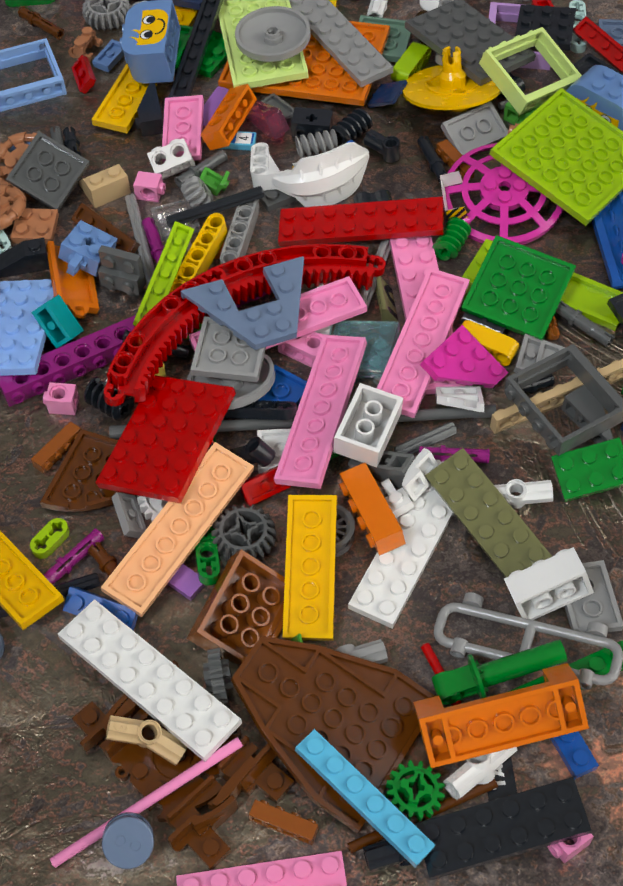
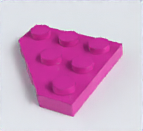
[420,325,509,388]

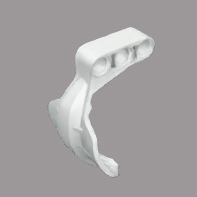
[250,142,369,207]

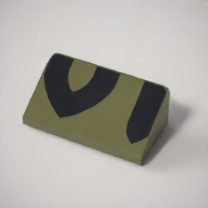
[376,277,398,323]

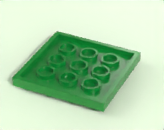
[461,235,576,341]

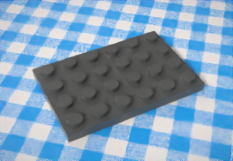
[404,0,536,86]

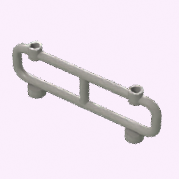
[433,592,623,690]

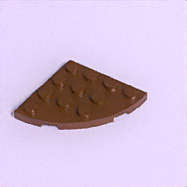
[40,429,132,512]

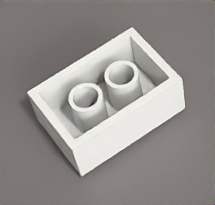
[333,383,403,468]
[504,547,594,620]

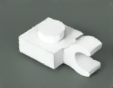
[381,478,415,518]

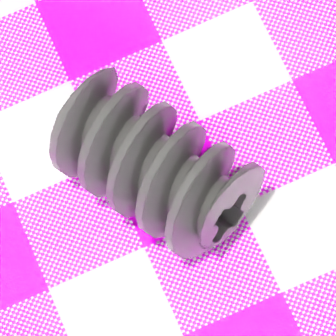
[295,129,338,158]

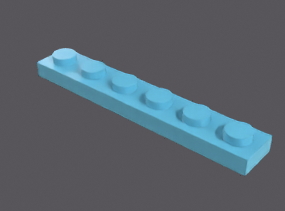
[295,729,435,868]

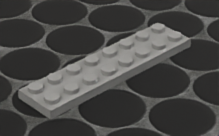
[289,0,393,87]

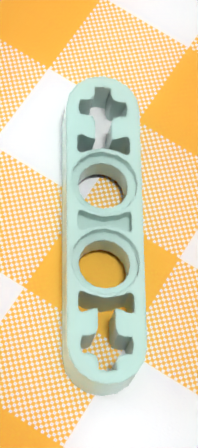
[569,0,587,53]

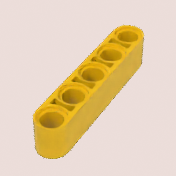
[170,213,228,293]

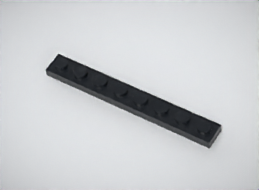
[168,0,223,98]

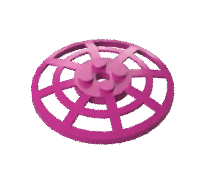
[445,143,563,245]

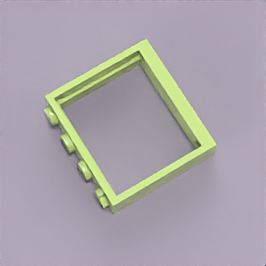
[479,27,582,115]

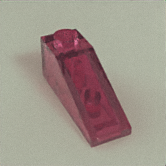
[246,100,290,140]

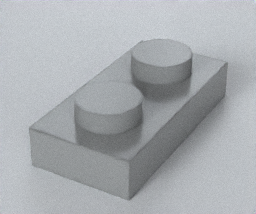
[111,492,146,538]

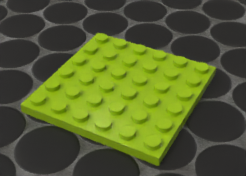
[489,88,623,226]

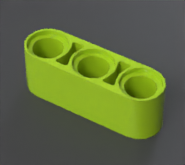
[391,41,432,81]

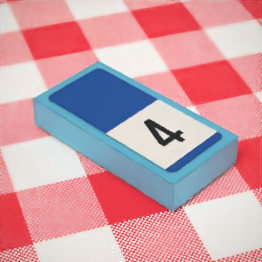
[219,131,257,151]

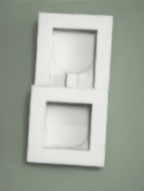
[402,448,439,502]

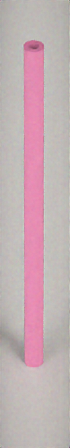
[50,737,243,868]

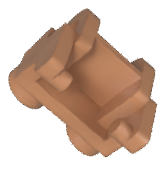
[68,27,103,62]

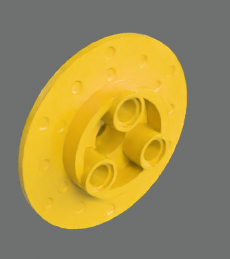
[402,46,501,112]

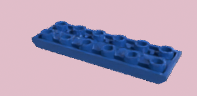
[592,192,623,289]

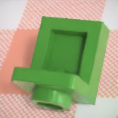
[200,167,230,196]

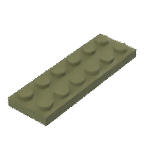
[425,448,553,578]

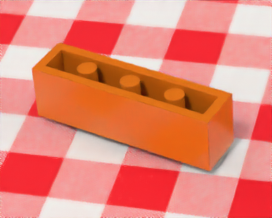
[339,463,406,556]

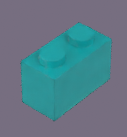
[31,294,84,349]

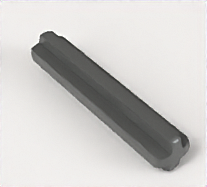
[394,422,457,454]

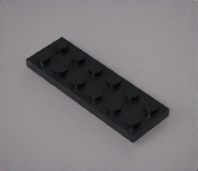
[415,777,592,880]

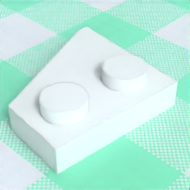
[435,386,484,412]

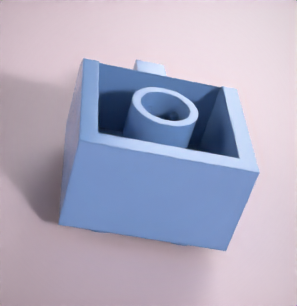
[58,220,118,277]

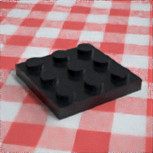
[515,4,576,50]

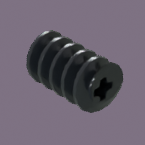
[330,108,373,146]
[84,377,134,421]

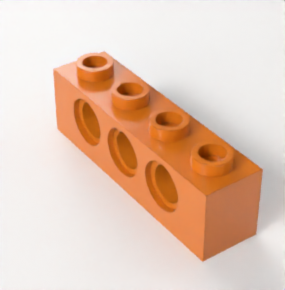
[201,84,257,151]

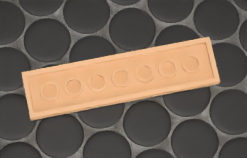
[101,442,254,617]

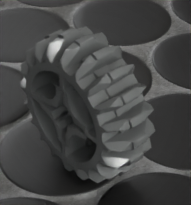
[211,503,277,562]

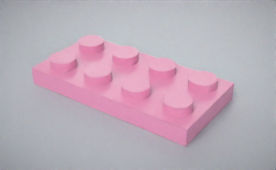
[162,95,204,163]

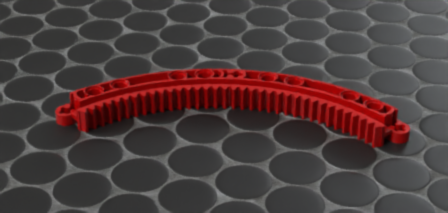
[104,244,386,406]

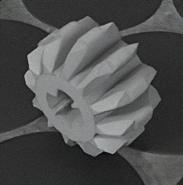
[181,176,213,207]

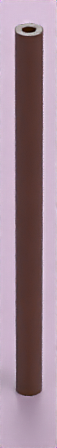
[347,779,498,854]

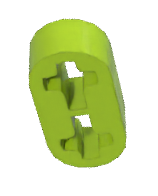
[30,518,70,559]

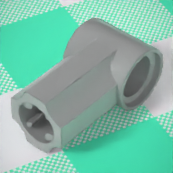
[336,639,388,664]

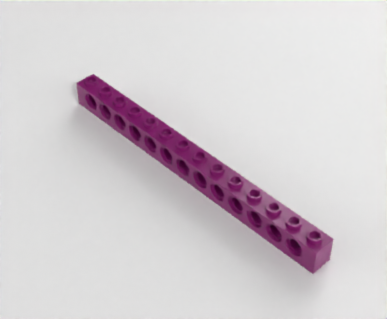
[0,290,272,407]

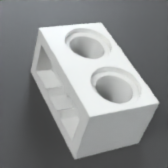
[147,138,196,180]

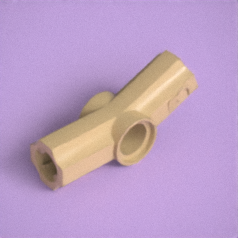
[106,715,187,766]

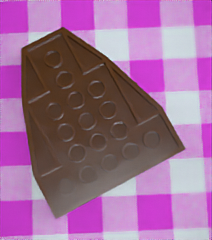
[231,636,435,833]

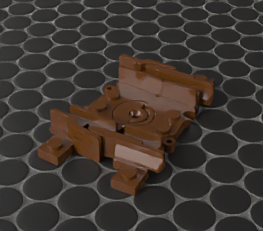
[72,660,294,870]

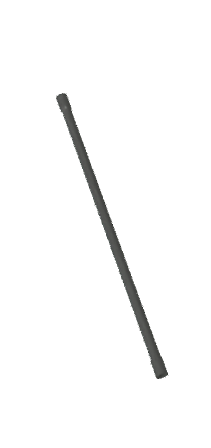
[109,404,496,439]

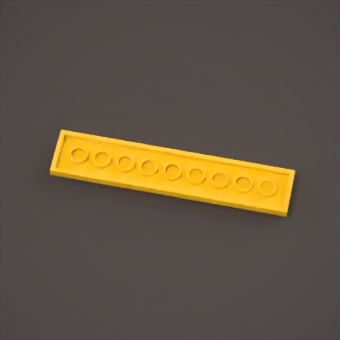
[91,5,199,133]

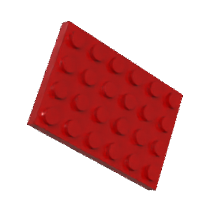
[96,375,236,504]

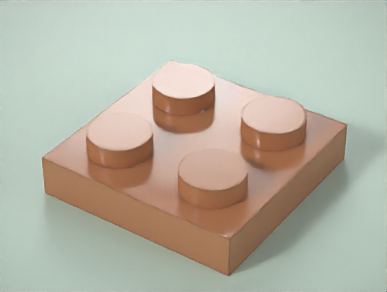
[10,208,59,245]

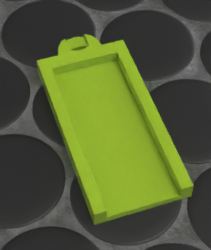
[561,272,623,331]

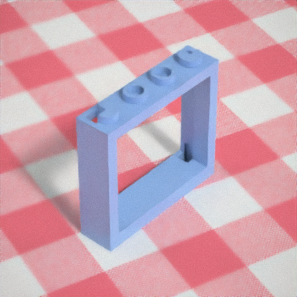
[0,38,67,112]

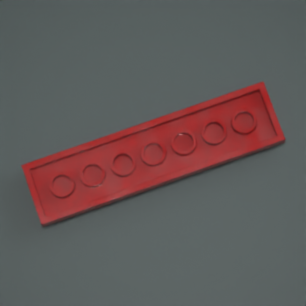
[278,196,444,247]

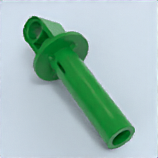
[431,639,568,705]

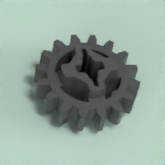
[203,648,233,704]

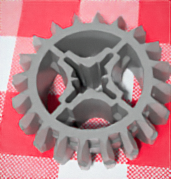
[82,0,131,31]

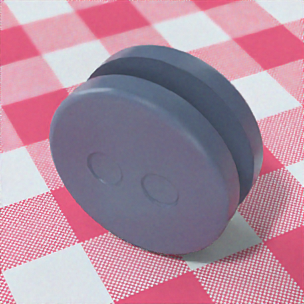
[102,812,154,869]

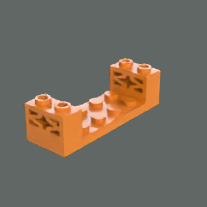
[413,663,589,768]

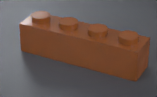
[436,139,475,180]
[31,421,81,474]
[248,799,318,845]

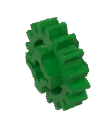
[385,760,445,822]

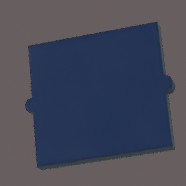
[367,80,408,108]

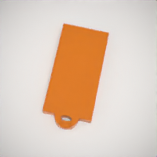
[46,241,99,319]

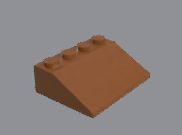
[187,549,285,665]

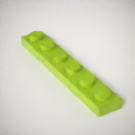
[133,221,194,326]

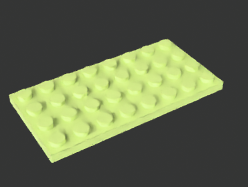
[218,0,309,88]

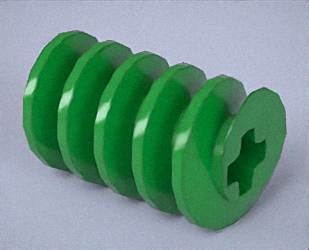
[432,217,472,261]

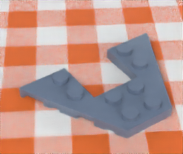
[181,256,304,350]

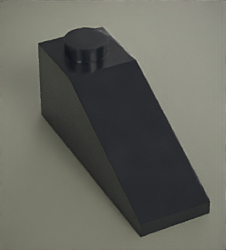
[135,83,163,137]
[0,238,50,278]

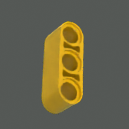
[461,320,520,366]

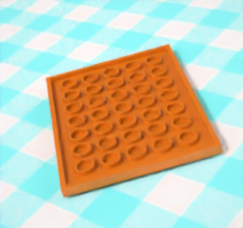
[218,21,390,106]

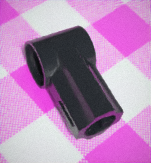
[363,129,400,163]
[230,437,276,467]
[363,840,411,873]

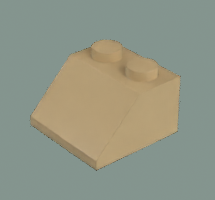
[78,164,131,208]

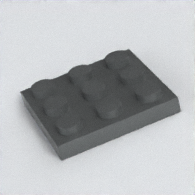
[6,131,90,211]

